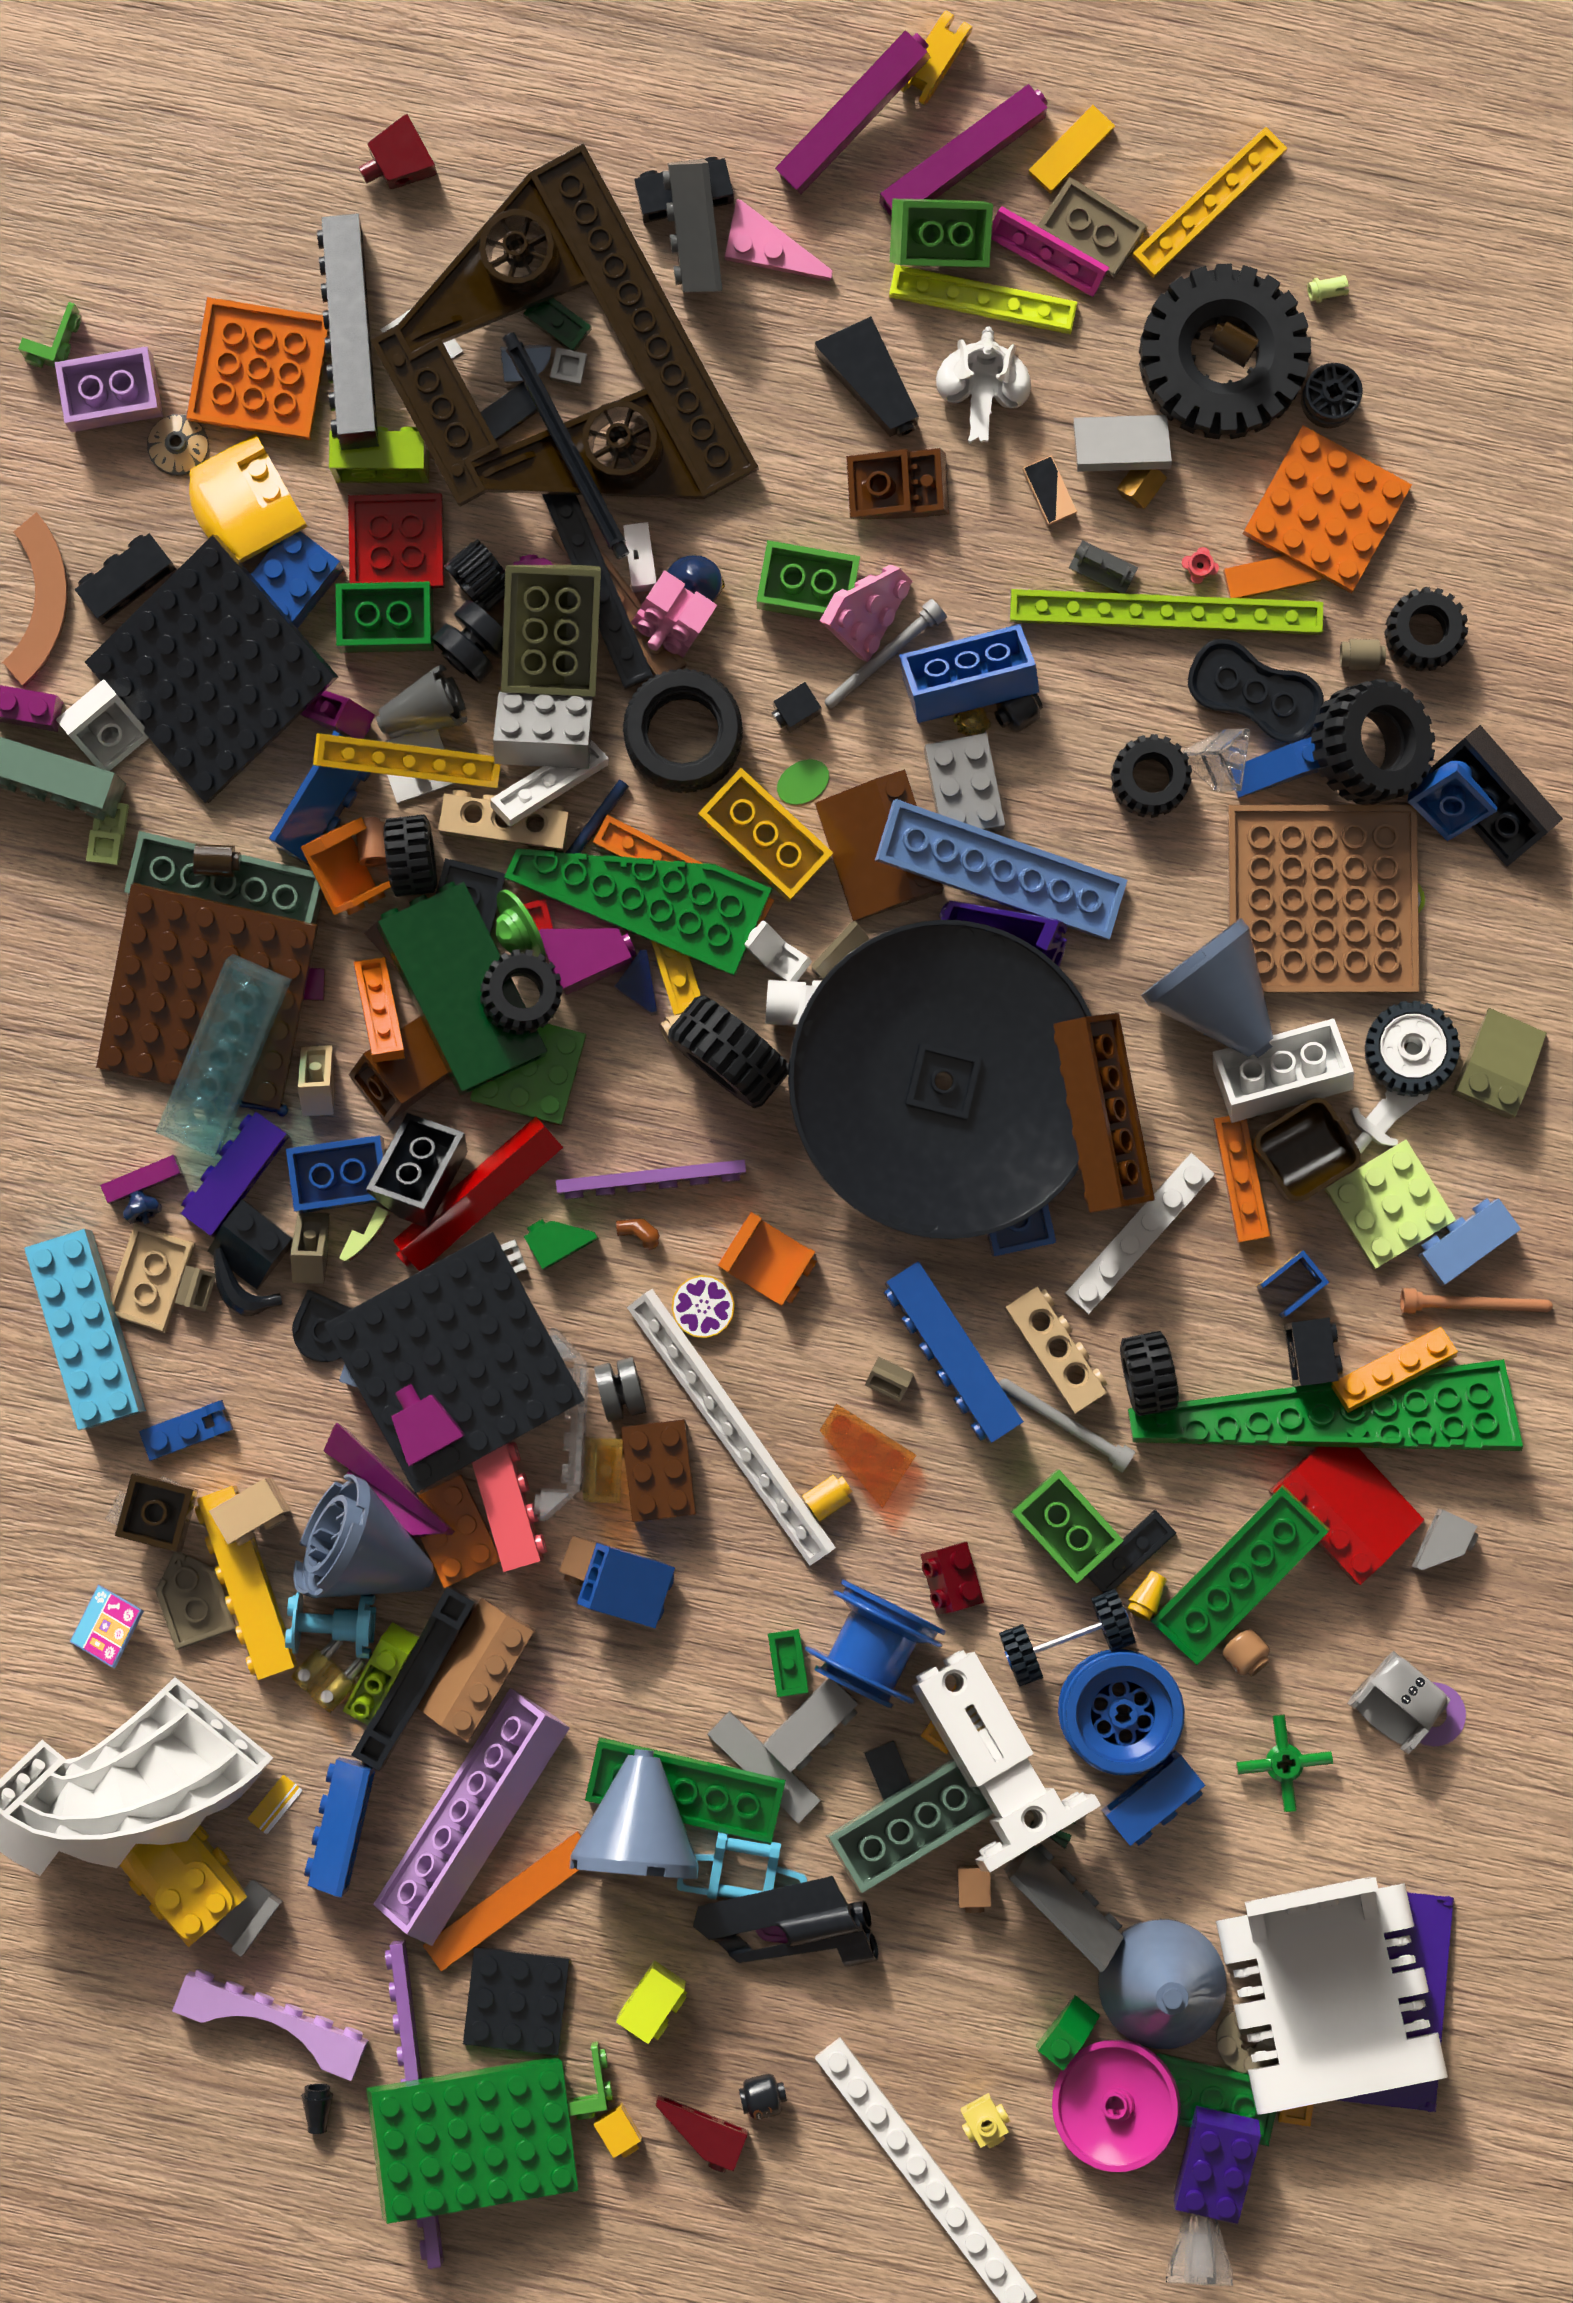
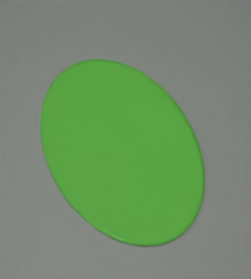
[777,759,829,805]

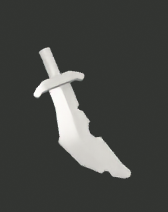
[1350,1043,1429,1154]

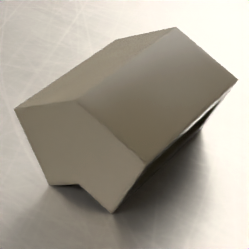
[175,1265,215,1312]
[865,1357,914,1402]

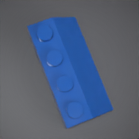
[269,730,371,866]
[304,1757,376,1897]

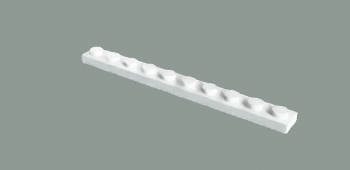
[627,1289,836,1566]
[815,2037,1037,2303]

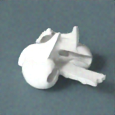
[936,326,1031,444]

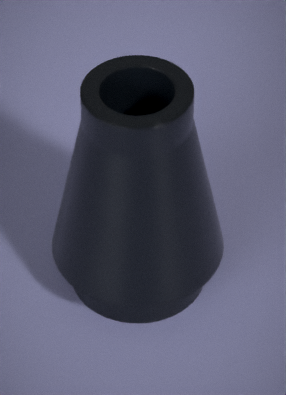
[301,2083,333,2134]

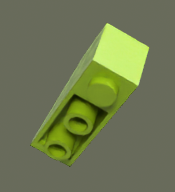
[342,1622,419,1726]

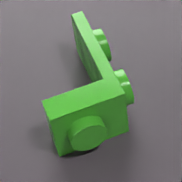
[18,302,81,368]
[567,2042,613,2120]

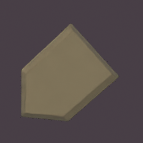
[155,1552,236,1650]

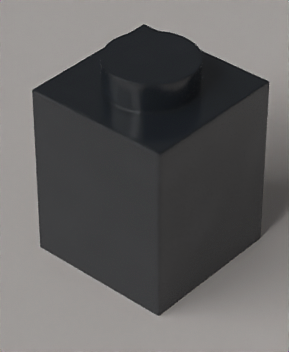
[771,682,822,733]

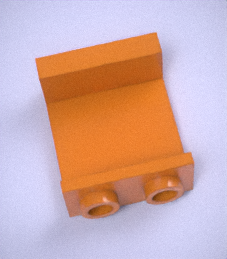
[301,817,391,915]
[718,1212,817,1306]

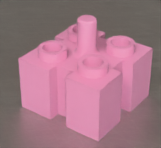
[631,570,717,657]

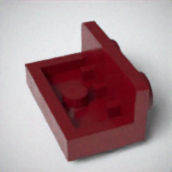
[921,1541,984,1615]

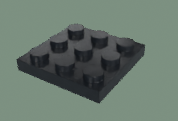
[463,1946,570,2055]

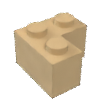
[209,1478,291,1546]

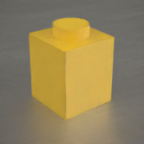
[594,2103,642,2158]

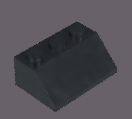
[366,1113,468,1228]

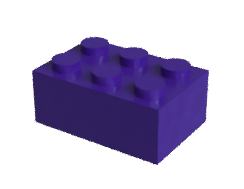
[1174,2105,1261,2224]

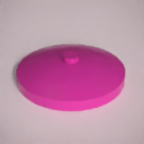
[1052,2040,1181,2172]

